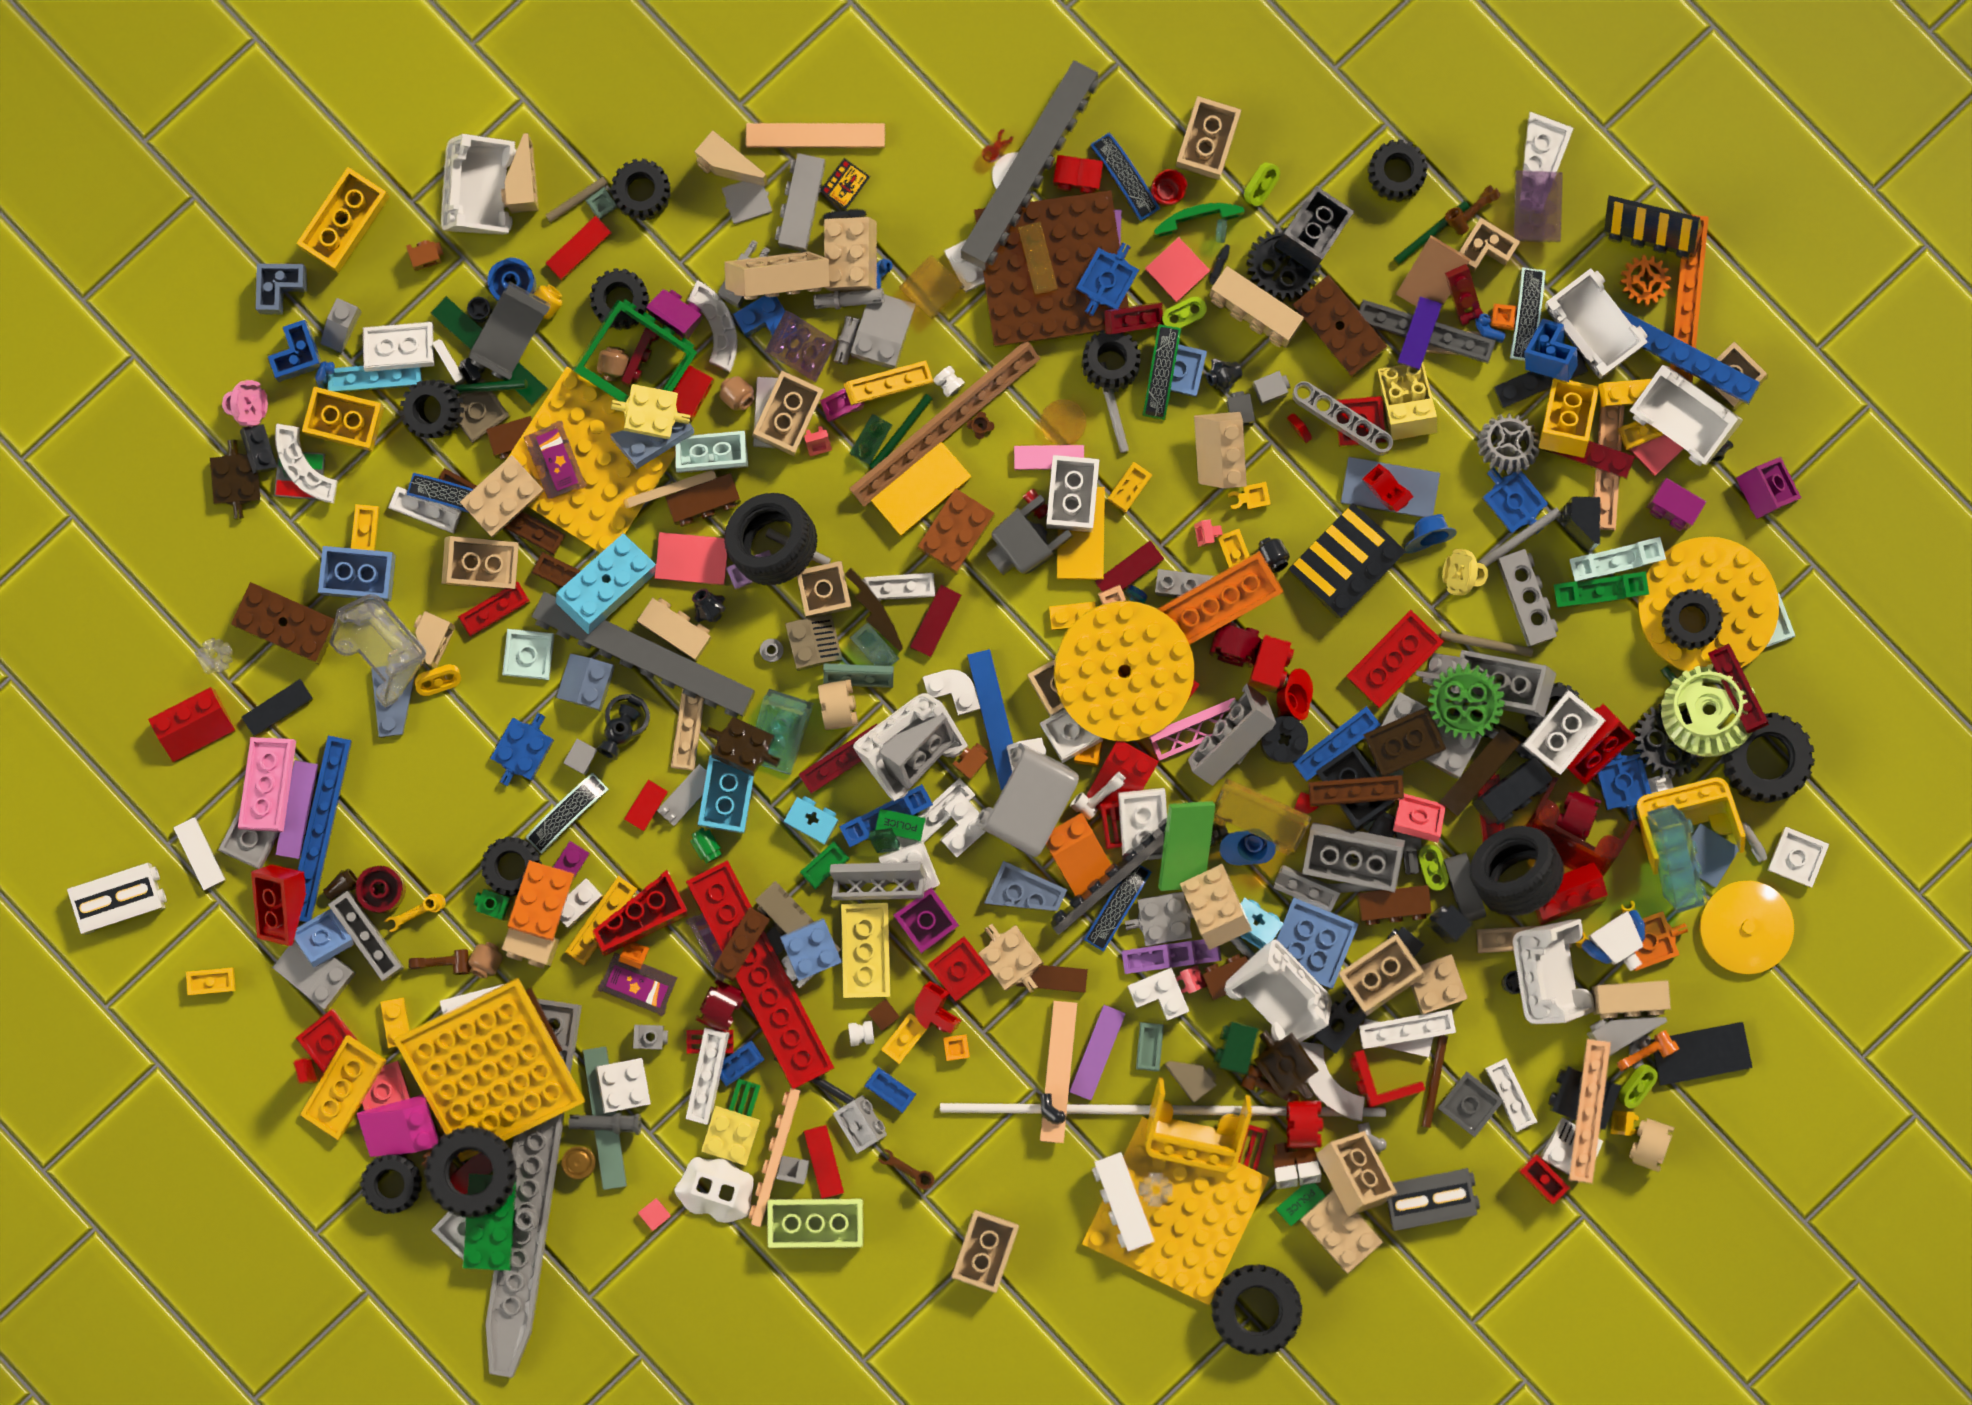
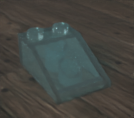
[756,689,814,775]

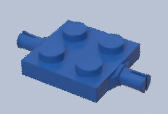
[1076,243,1139,316]
[1482,467,1548,535]
[490,712,554,786]
[1597,752,1652,821]

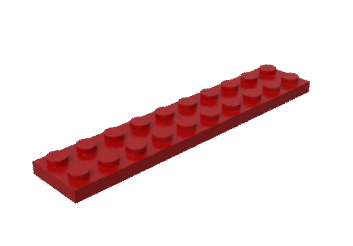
[686,860,834,1089]

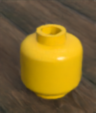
[533,284,562,319]

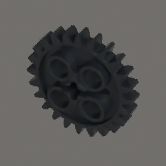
[1246,228,1321,302]
[1632,704,1704,779]

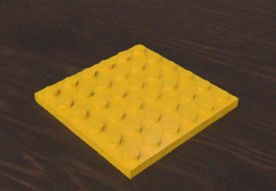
[507,367,676,553]
[394,978,585,1162]
[1082,1116,1270,1305]

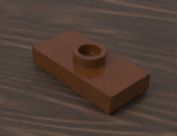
[532,552,580,588]

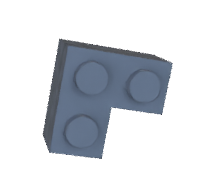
[256,264,307,314]

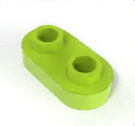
[1244,162,1280,206]
[1163,297,1207,329]
[1418,845,1449,891]
[1619,1064,1657,1108]

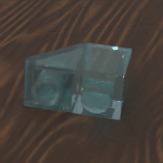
[850,622,900,666]

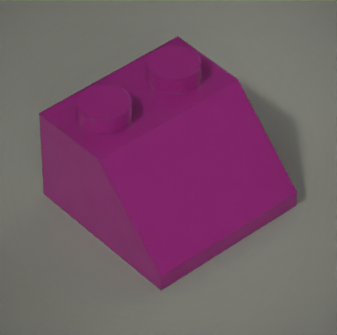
[646,289,703,340]
[1736,457,1801,519]

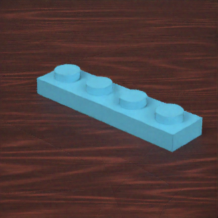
[327,366,422,392]

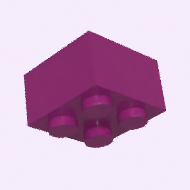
[1646,478,1706,531]
[894,888,959,954]

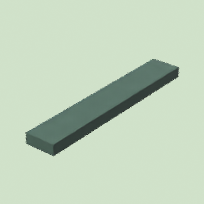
[583,1047,627,1190]

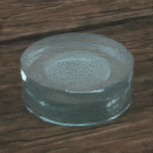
[1216,219,1227,243]

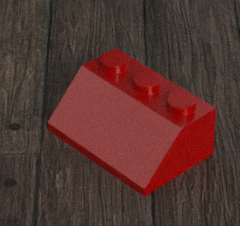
[148,687,236,762]
[1535,862,1608,926]

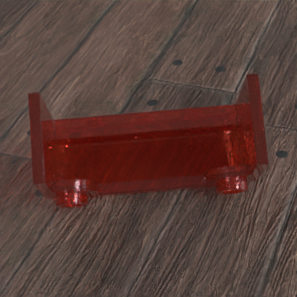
[1524,776,1637,877]

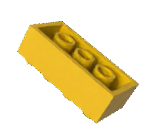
[296,167,390,273]

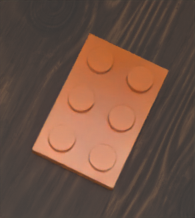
[508,861,574,941]

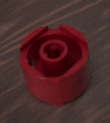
[1209,622,1262,668]
[1555,791,1601,844]
[356,866,406,914]
[695,978,744,1032]

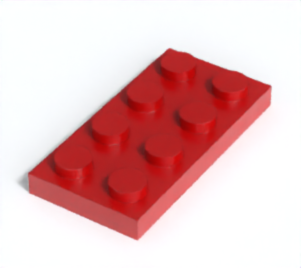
[1345,610,1444,709]

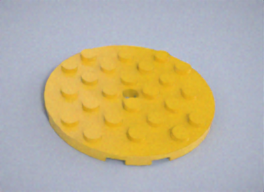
[1638,537,1779,671]
[1054,601,1194,741]

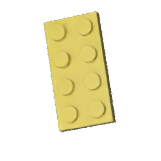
[841,903,890,998]

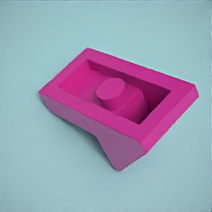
[820,388,865,422]

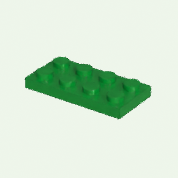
[463,1174,517,1271]

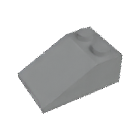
[851,295,916,369]
[879,714,955,789]
[272,941,356,1010]
[1587,1017,1667,1055]

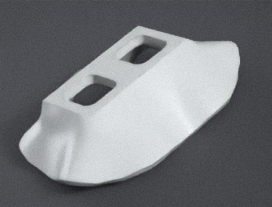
[675,1157,754,1223]

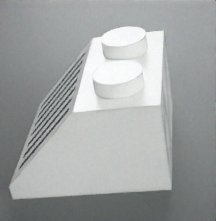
[1540,1117,1603,1175]

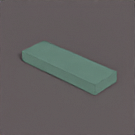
[823,664,894,688]

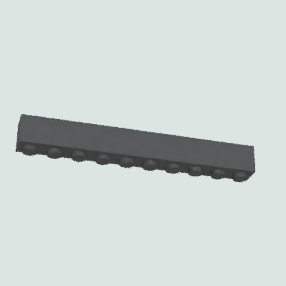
[961,60,1100,270]
[532,592,755,718]

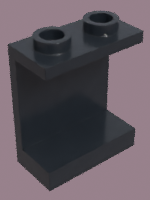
[1548,1066,1621,1130]

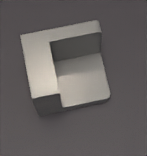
[563,739,597,776]
[777,1156,809,1184]

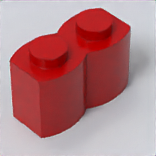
[1053,155,1103,194]

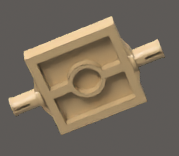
[979,924,1044,993]

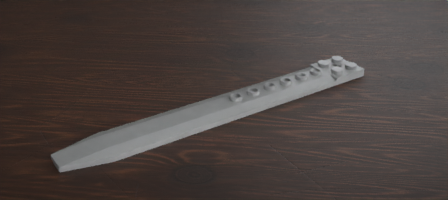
[486,999,582,1377]

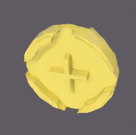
[1442,549,1488,596]

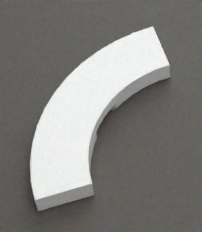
[688,280,737,373]
[275,424,338,504]
[1300,1042,1365,1121]

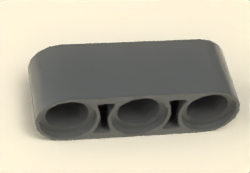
[1443,853,1487,922]

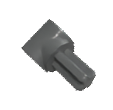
[1395,831,1421,875]

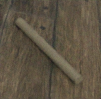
[1440,630,1533,657]

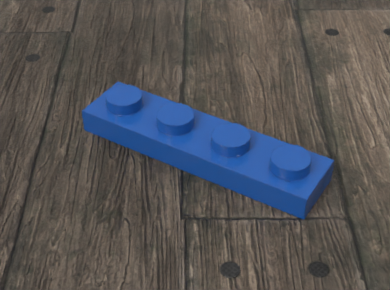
[1292,706,1381,782]

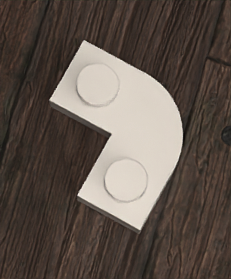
[923,670,980,716]

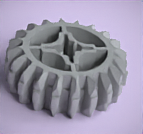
[1477,413,1540,475]

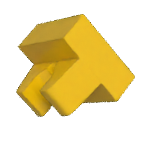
[1610,1110,1639,1136]

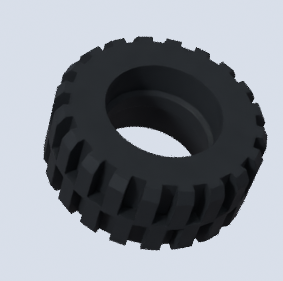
[1721,712,1815,803]
[424,1127,517,1218]
[1211,1264,1303,1356]

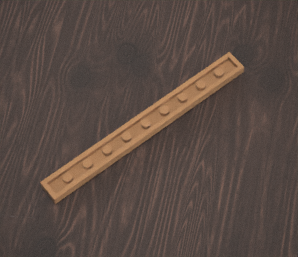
[849,341,1041,507]

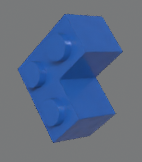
[733,295,798,346]
[1525,318,1578,382]
[268,319,322,382]

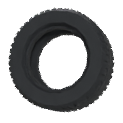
[724,493,818,585]
[1470,826,1564,916]

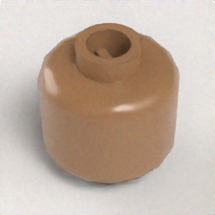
[597,346,629,381]
[720,376,754,411]
[468,942,503,979]

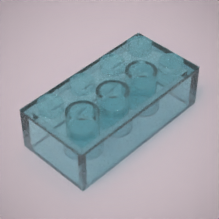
[1647,805,1706,913]

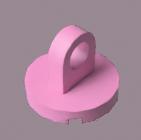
[222,380,268,427]

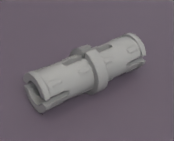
[833,316,860,365]

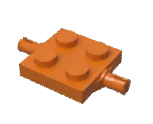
[1634,911,1688,971]

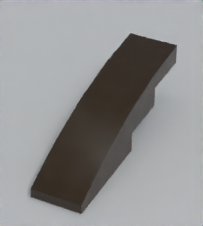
[844,567,903,652]
[1440,728,1521,817]

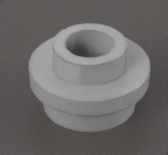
[760,639,783,662]
[515,1208,539,1232]

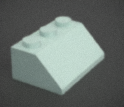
[675,431,748,473]

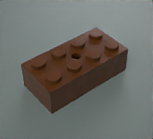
[1293,275,1388,378]
[231,582,339,664]

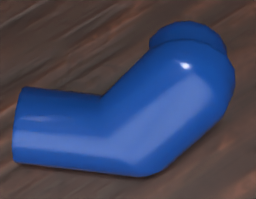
[877,259,893,289]
[1476,313,1505,343]
[315,361,335,389]

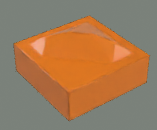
[1491,304,1517,330]
[619,942,649,969]

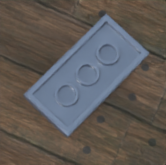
[1341,457,1440,518]

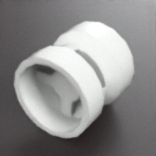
[933,366,965,398]
[848,1021,874,1046]

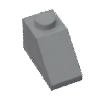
[321,298,361,353]

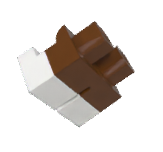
[1273,1142,1321,1189]

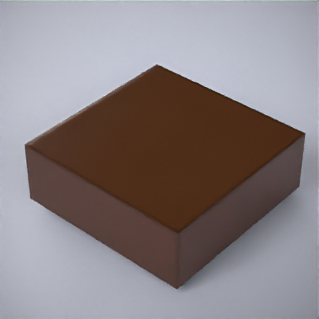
[868,999,900,1031]

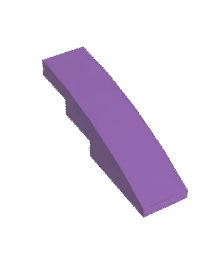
[276,760,318,859]
[1122,939,1222,974]

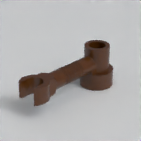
[1445,185,1501,235]
[409,949,472,975]
[1241,1063,1301,1102]
[878,1149,935,1190]

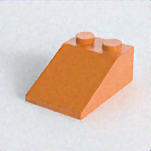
[1045,813,1111,896]

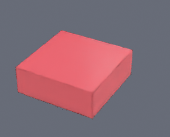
[638,1198,671,1231]

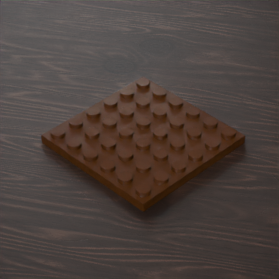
[974,190,1129,347]

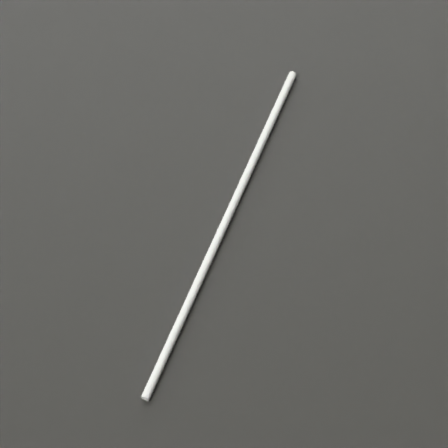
[940,1103,1386,1117]

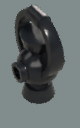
[597,694,650,760]

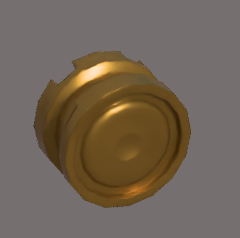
[562,1146,596,1179]

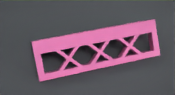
[1149,698,1236,761]

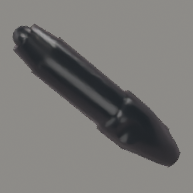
[823,209,867,219]
[1209,244,1230,285]

